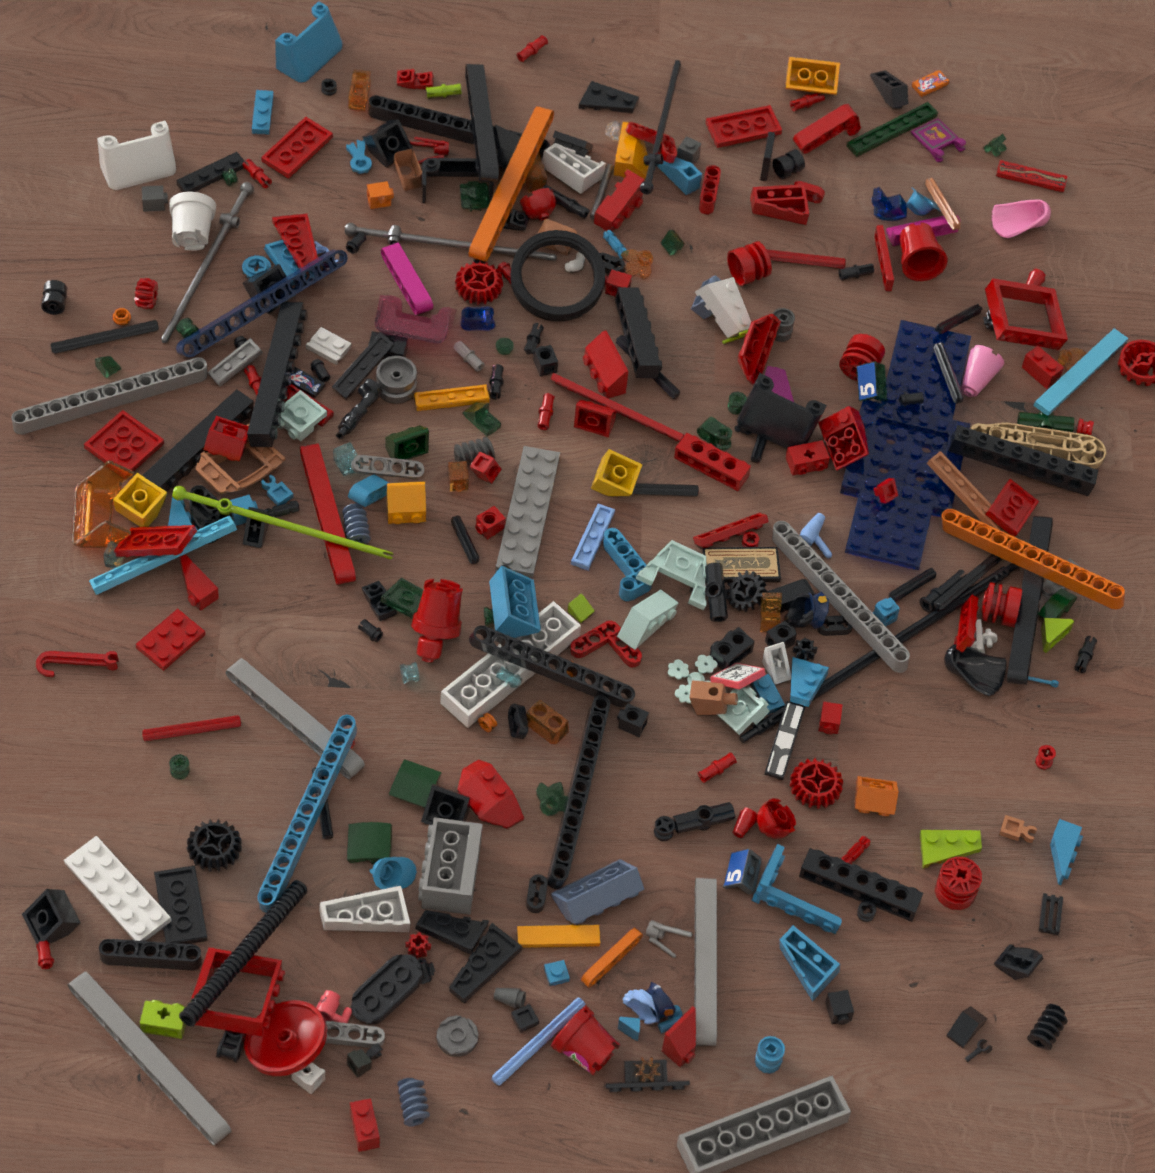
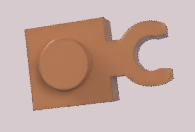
[999,815,1037,843]

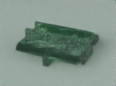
[459,181,490,212]

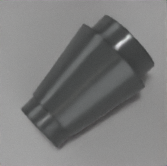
[494,988,526,1009]

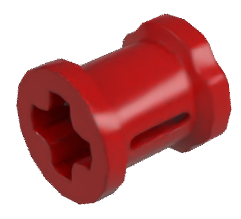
[1035,745,1056,770]

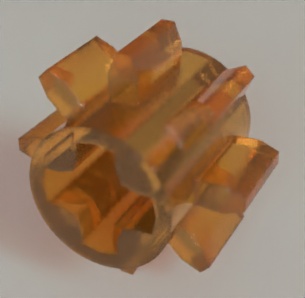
[634,1057,660,1083]

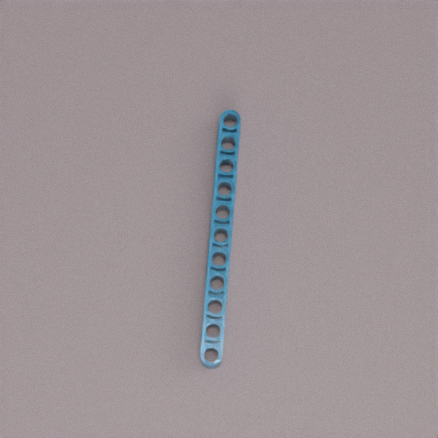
[257,714,357,913]

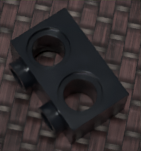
[710,627,755,670]

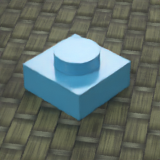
[544,960,570,986]

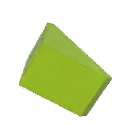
[1041,618,1074,653]

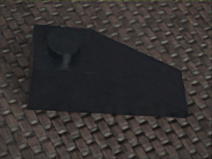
[870,70,909,109]

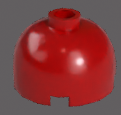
[519,188,556,221]
[757,798,796,839]

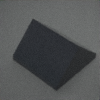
[421,784,471,825]

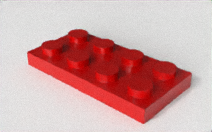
[705,105,782,148]
[261,116,333,179]
[114,525,197,557]

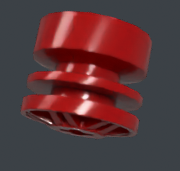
[727,241,772,286]
[839,334,886,382]
[981,582,1022,628]
[935,857,982,910]

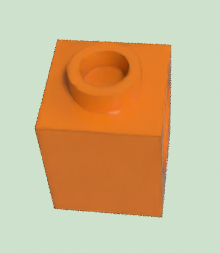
[367,181,394,209]

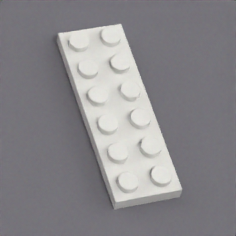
[64,836,172,941]

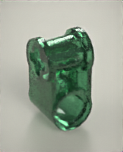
[697,417,732,450]

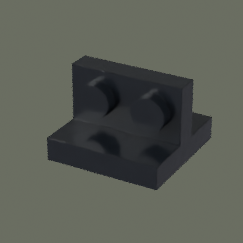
[553,131,594,157]

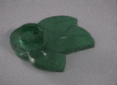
[536,782,567,816]

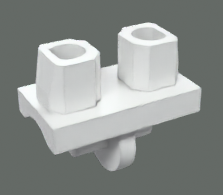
[971,619,998,654]

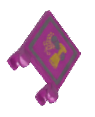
[911,118,966,162]

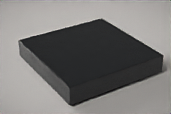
[760,132,775,181]

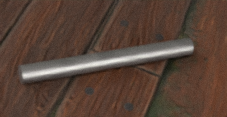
[590,164,614,220]

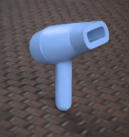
[800,513,832,558]

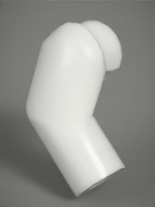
[565,252,585,272]

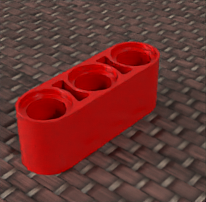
[699,165,721,215]

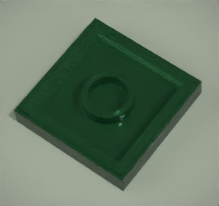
[380,578,423,619]

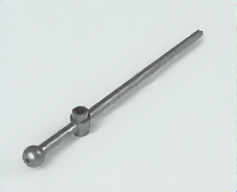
[161,182,254,343]
[345,223,557,261]

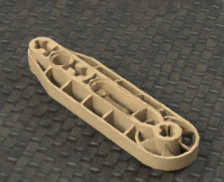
[970,422,1106,469]

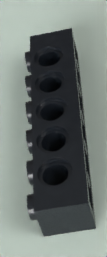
[799,848,923,922]

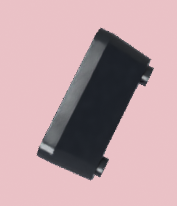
[422,158,494,204]

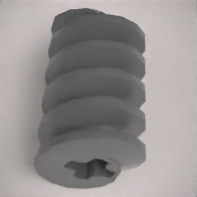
[454,437,495,468]

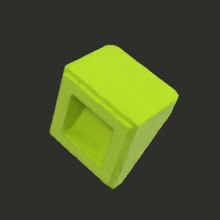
[567,594,595,623]

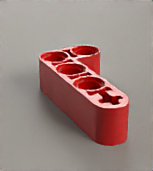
[793,104,861,154]

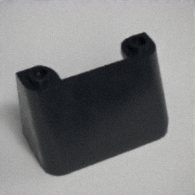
[737,373,827,449]

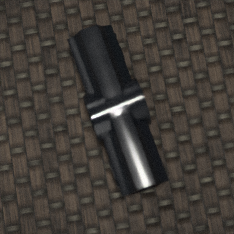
[705,562,728,622]
[672,802,735,834]

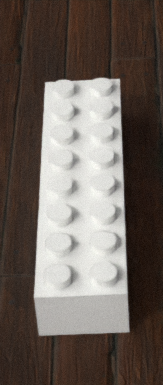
[441,601,581,728]

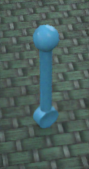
[1028,676,1059,687]

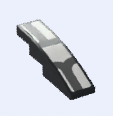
[764,701,806,780]

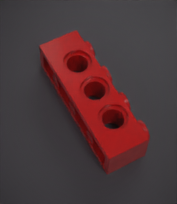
[674,433,751,491]

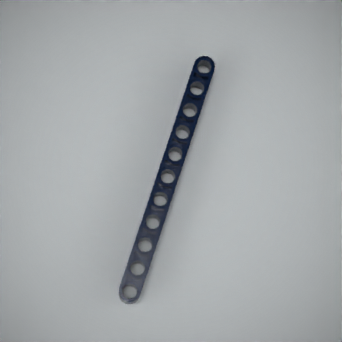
[176,250,348,357]

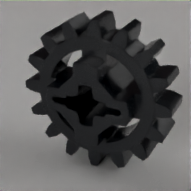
[727,570,767,612]

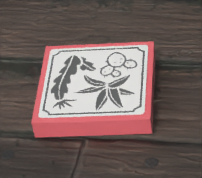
[710,663,766,690]

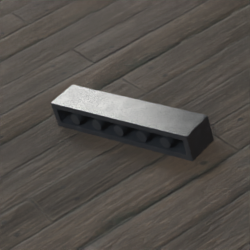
[615,287,662,378]

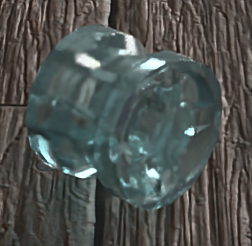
[400,662,419,684]

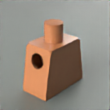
[689,680,738,715]

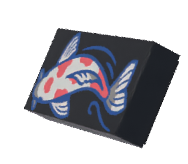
[291,367,325,399]

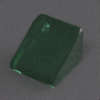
[95,356,121,378]

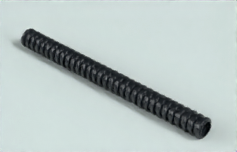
[179,880,308,1027]

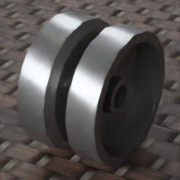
[376,356,417,404]

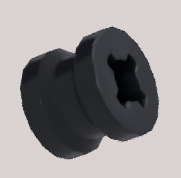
[654,816,675,841]

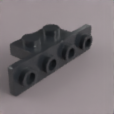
[604,1059,690,1092]

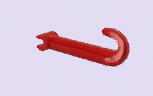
[36,651,119,677]

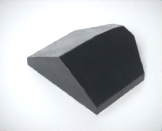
[994,944,1043,980]

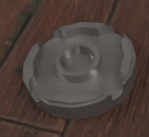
[436,1015,478,1057]

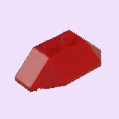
[737,314,781,385]
[457,760,524,829]

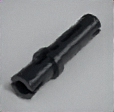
[543,185,590,219]

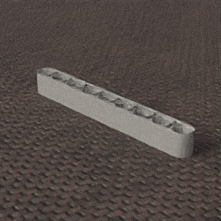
[226,658,365,779]
[694,878,717,1046]

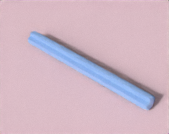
[492,998,585,1086]

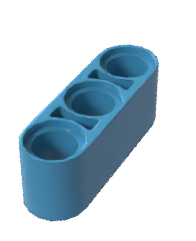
[348,474,389,507]

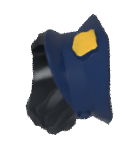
[783,592,829,629]

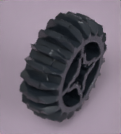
[187,818,242,872]

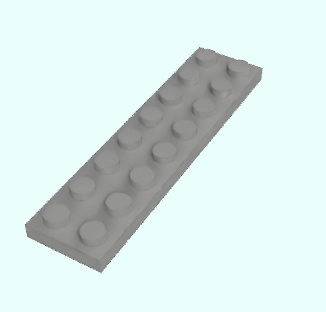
[496,446,560,578]

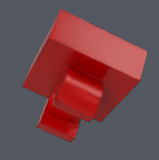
[873,478,899,503]

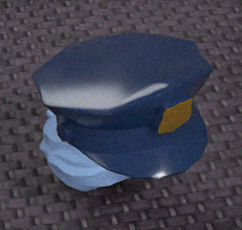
[623,982,676,1025]

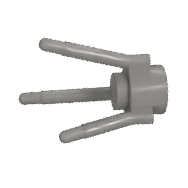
[646,920,693,958]

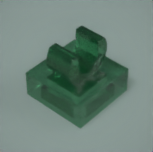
[983,134,1007,157]
[661,230,685,255]

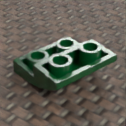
[389,759,442,808]
[347,822,392,864]

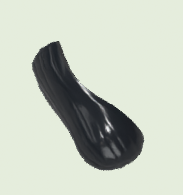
[944,644,1006,696]

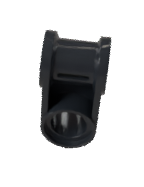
[216,1030,246,1063]

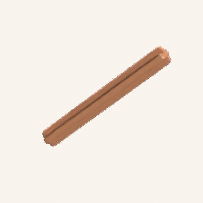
[925,178,961,231]

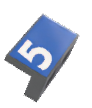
[723,848,762,894]

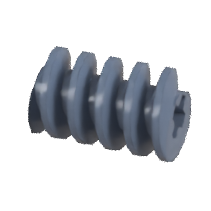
[342,503,371,544]
[397,1078,430,1127]

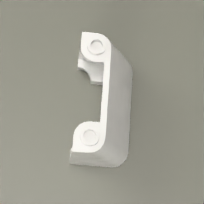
[97,120,176,190]

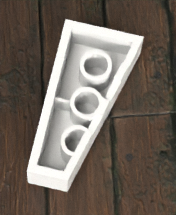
[319,886,410,932]

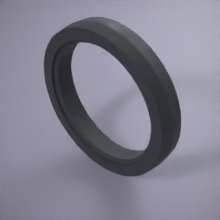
[510,230,605,322]

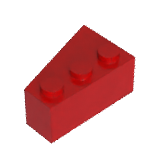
[594,169,645,232]
[750,184,809,225]

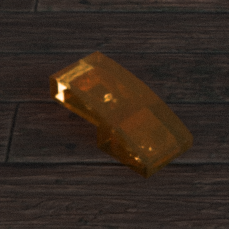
[760,592,782,632]

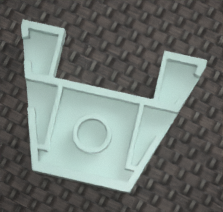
[636,540,706,610]

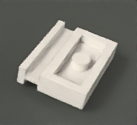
[306,327,351,365]

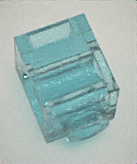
[333,442,360,476]

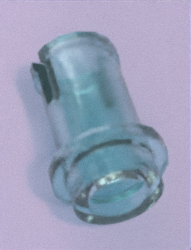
[496,667,522,689]

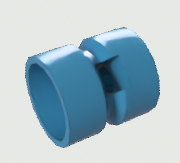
[755,1036,785,1074]

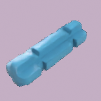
[603,230,629,259]

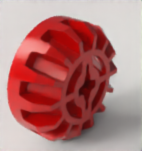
[1118,340,1155,386]

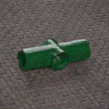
[1017,411,1075,433]

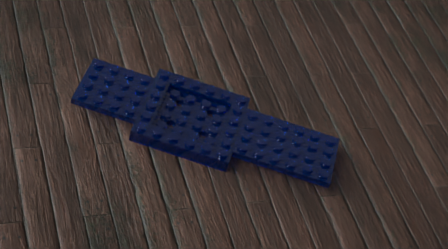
[840,320,971,570]

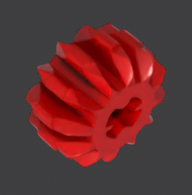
[134,278,158,309]

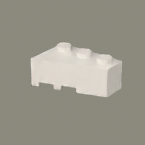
[695,277,751,338]

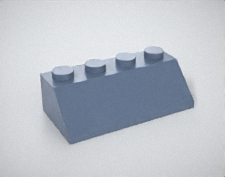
[550,859,644,924]

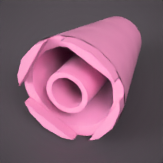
[961,345,1004,397]

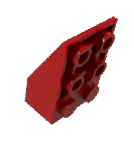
[818,406,869,471]

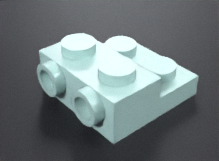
[278,390,327,441]
[716,686,770,735]

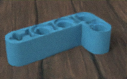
[603,528,652,601]

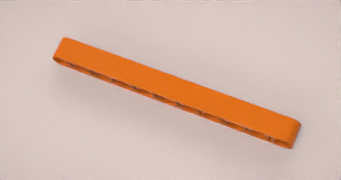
[468,106,554,262]
[942,509,1125,610]

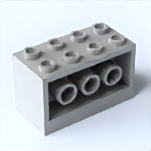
[418,818,483,915]

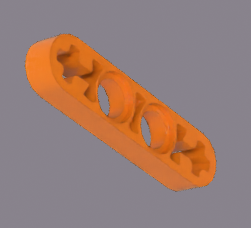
[581,928,643,988]

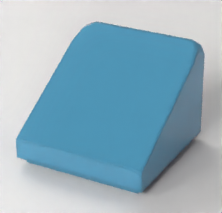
[618,1017,640,1041]

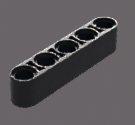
[99,939,202,971]

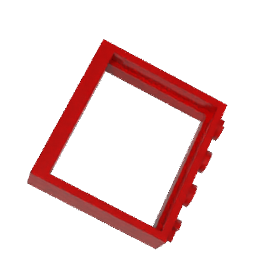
[985,278,1068,350]
[190,947,285,1037]

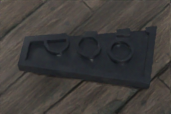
[449,923,522,1003]

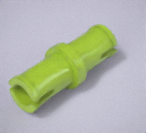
[426,83,462,99]

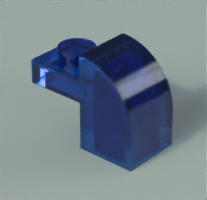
[871,187,907,221]

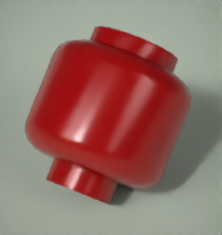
[416,635,443,663]

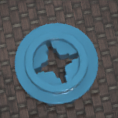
[242,256,271,278]

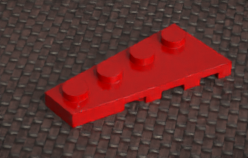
[272,213,318,273]

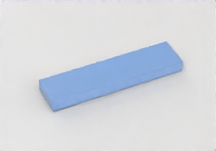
[571,504,615,571]

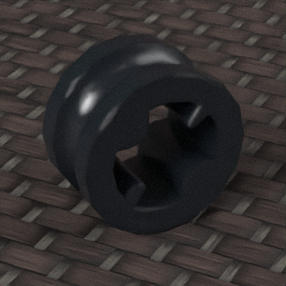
[321,79,337,96]
[857,901,876,922]

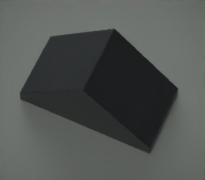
[243,507,269,548]
[946,1006,988,1048]

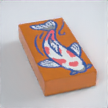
[912,70,949,97]

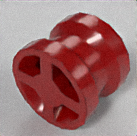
[1076,418,1094,436]

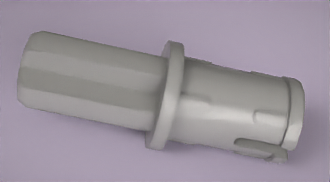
[453,341,485,372]

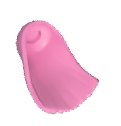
[992,200,1051,238]

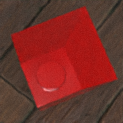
[661,1006,696,1068]

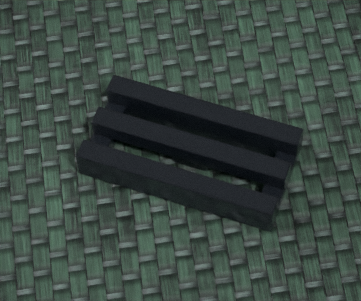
[1038,893,1063,935]

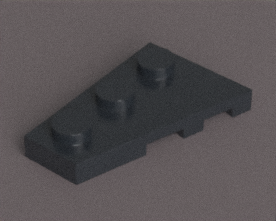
[415,910,489,955]

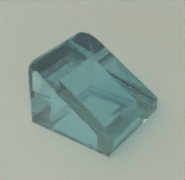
[104,540,124,568]

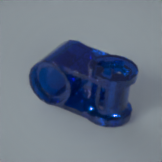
[460,306,496,331]

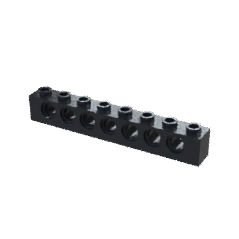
[948,425,1098,496]

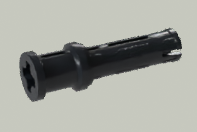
[919,569,967,612]

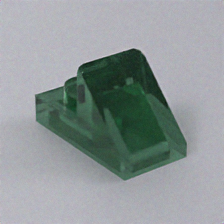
[462,402,501,437]

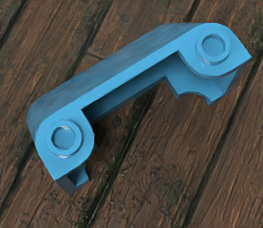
[275,1,342,82]

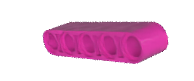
[381,243,433,315]

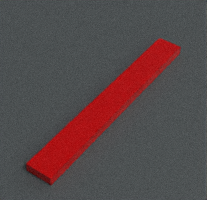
[551,373,684,442]

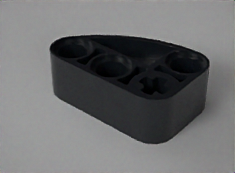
[189,485,233,544]

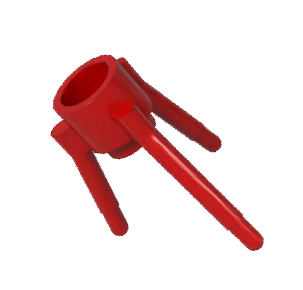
[410,137,449,164]

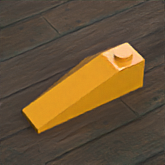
[614,122,648,179]

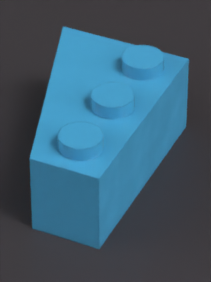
[779,925,840,1002]

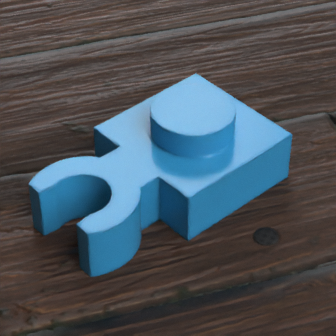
[261,475,294,505]

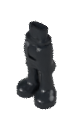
[336,379,383,439]

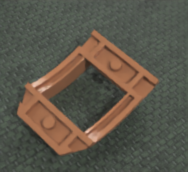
[196,424,286,495]

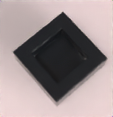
[511,1004,539,1033]

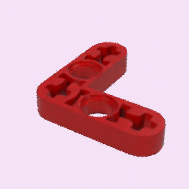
[625,122,677,163]
[570,621,642,667]

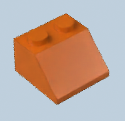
[854,776,898,816]

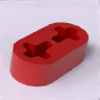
[793,181,825,203]

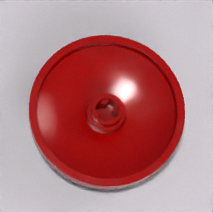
[244,1000,327,1076]

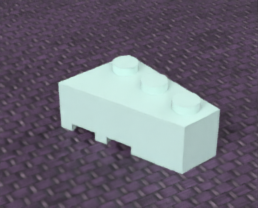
[617,590,678,650]

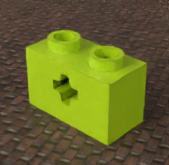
[140,1000,186,1039]

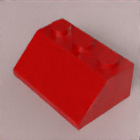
[583,330,629,399]

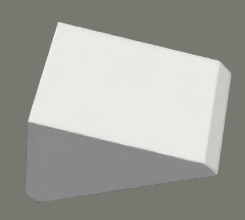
[762,642,791,685]

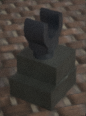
[346,1043,383,1078]

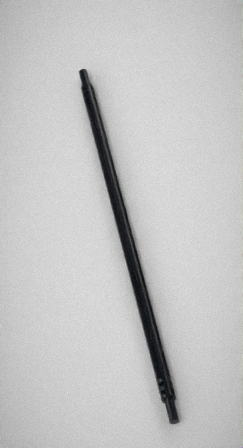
[739,563,1020,743]

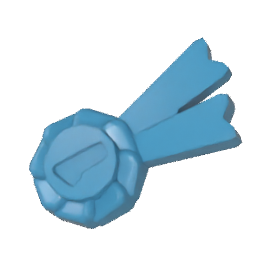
[346,140,372,174]

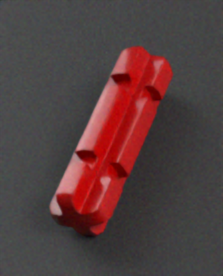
[841,836,871,864]

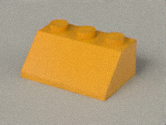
[785,57,840,95]

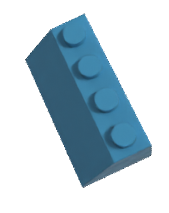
[489,566,541,638]

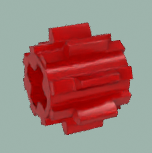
[405,932,431,960]

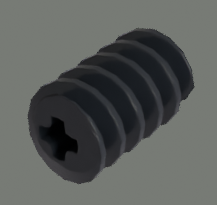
[1027,1004,1068,1050]

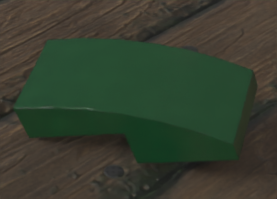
[1038,588,1078,619]

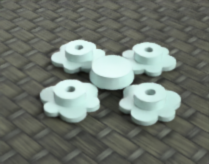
[668,655,718,704]

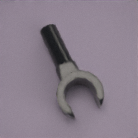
[964,1039,992,1062]

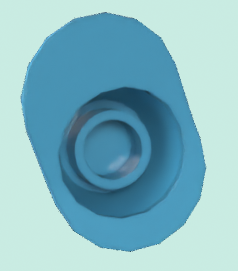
[906,187,941,216]
[369,857,417,889]

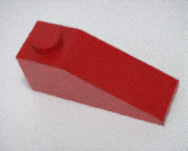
[179,554,219,611]

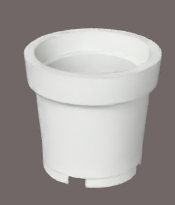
[170,192,216,251]

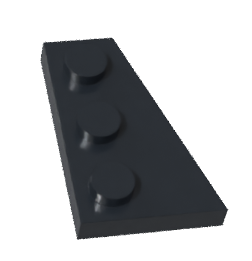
[579,81,639,113]

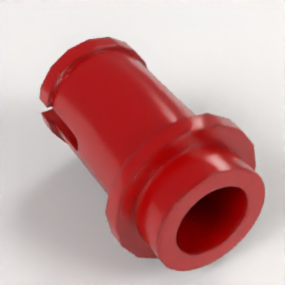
[497,261,511,284]
[36,941,54,969]

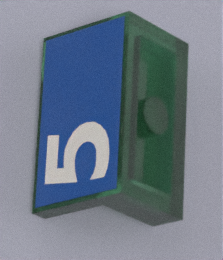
[857,361,887,402]

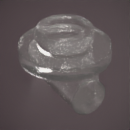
[606,121,621,141]

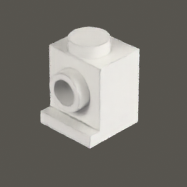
[292,1063,325,1094]

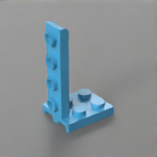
[751,844,842,934]

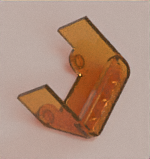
[72,460,134,548]

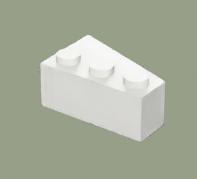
[541,143,606,194]

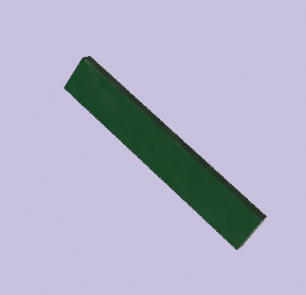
[846,102,938,157]

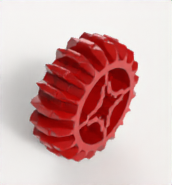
[455,261,503,305]
[789,757,844,810]

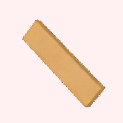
[414,384,490,411]
[517,925,600,948]

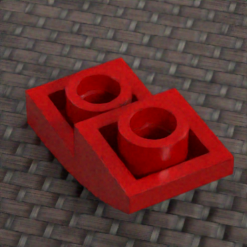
[397,69,434,89]

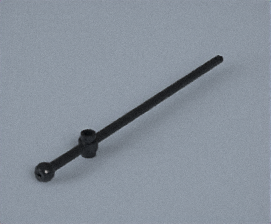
[640,60,681,195]

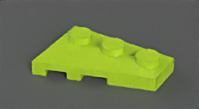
[920,830,982,869]

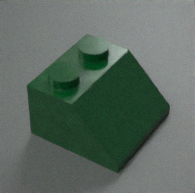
[385,425,429,465]

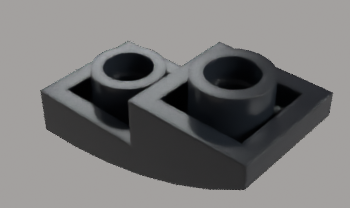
[503,209,529,230]
[362,581,397,621]

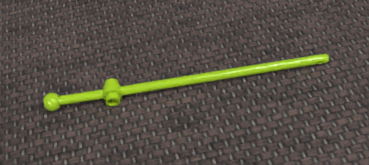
[172,486,394,559]

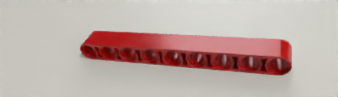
[300,443,356,585]

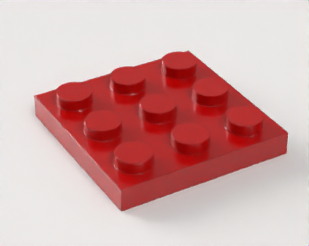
[84,410,164,478]

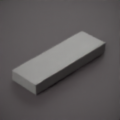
[208,338,263,387]

